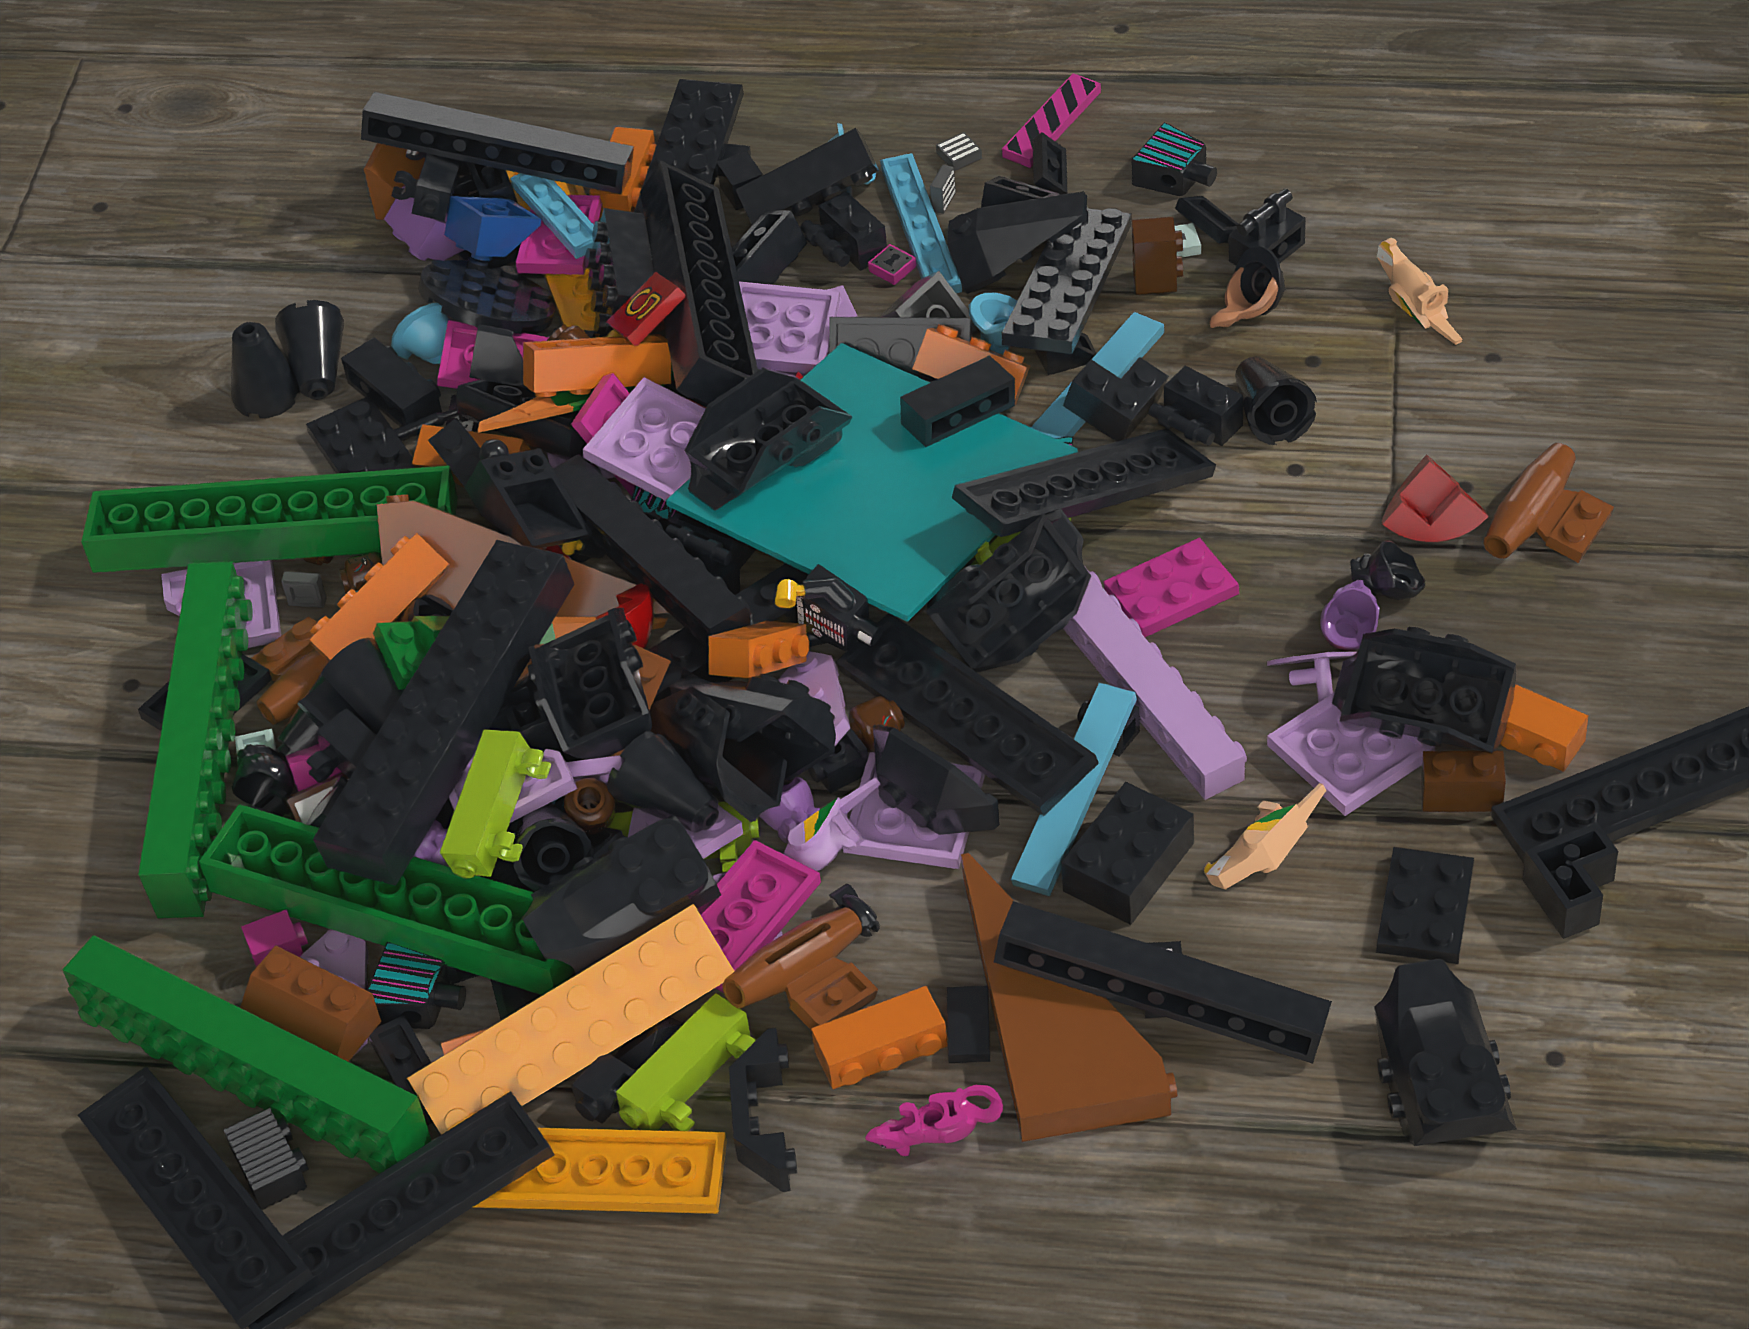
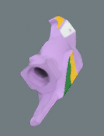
[784,777,881,872]

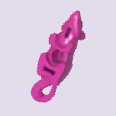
[865,1084,1003,1156]

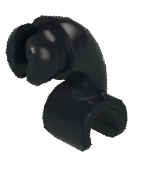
[829,883,880,937]

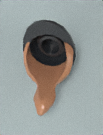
[1210,246,1286,328]

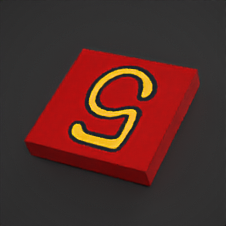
[606,272,686,346]

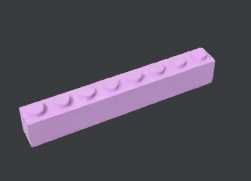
[1063,566,1247,800]

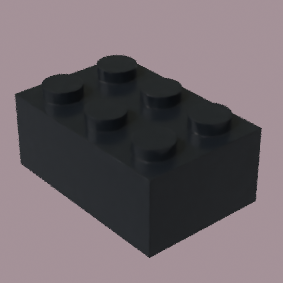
[1061,781,1194,925]

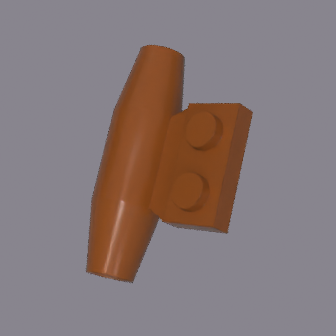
[1483,443,1614,563]
[251,616,329,725]
[722,907,878,1030]

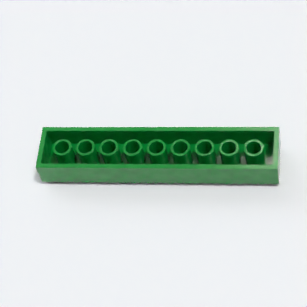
[81,466,458,573]
[138,561,253,918]
[199,804,574,995]
[62,935,432,1174]

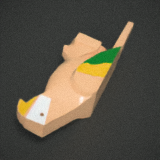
[1377,238,1462,345]
[1204,783,1326,890]

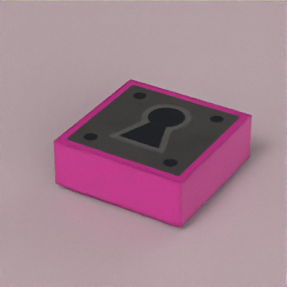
[868,244,917,285]

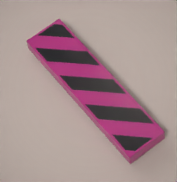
[1002,73,1101,168]

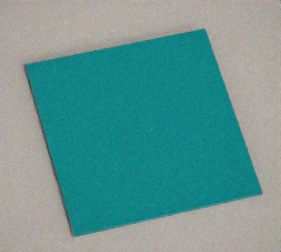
[666,343,1078,622]

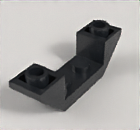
[729,1028,797,1192]

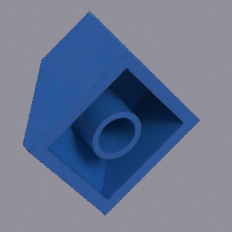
[444,196,542,261]

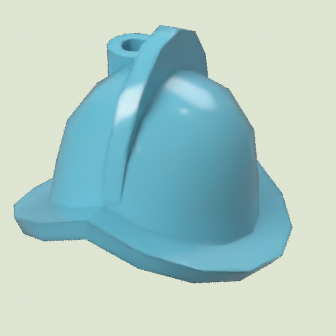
[968,293,1017,355]
[391,303,450,364]

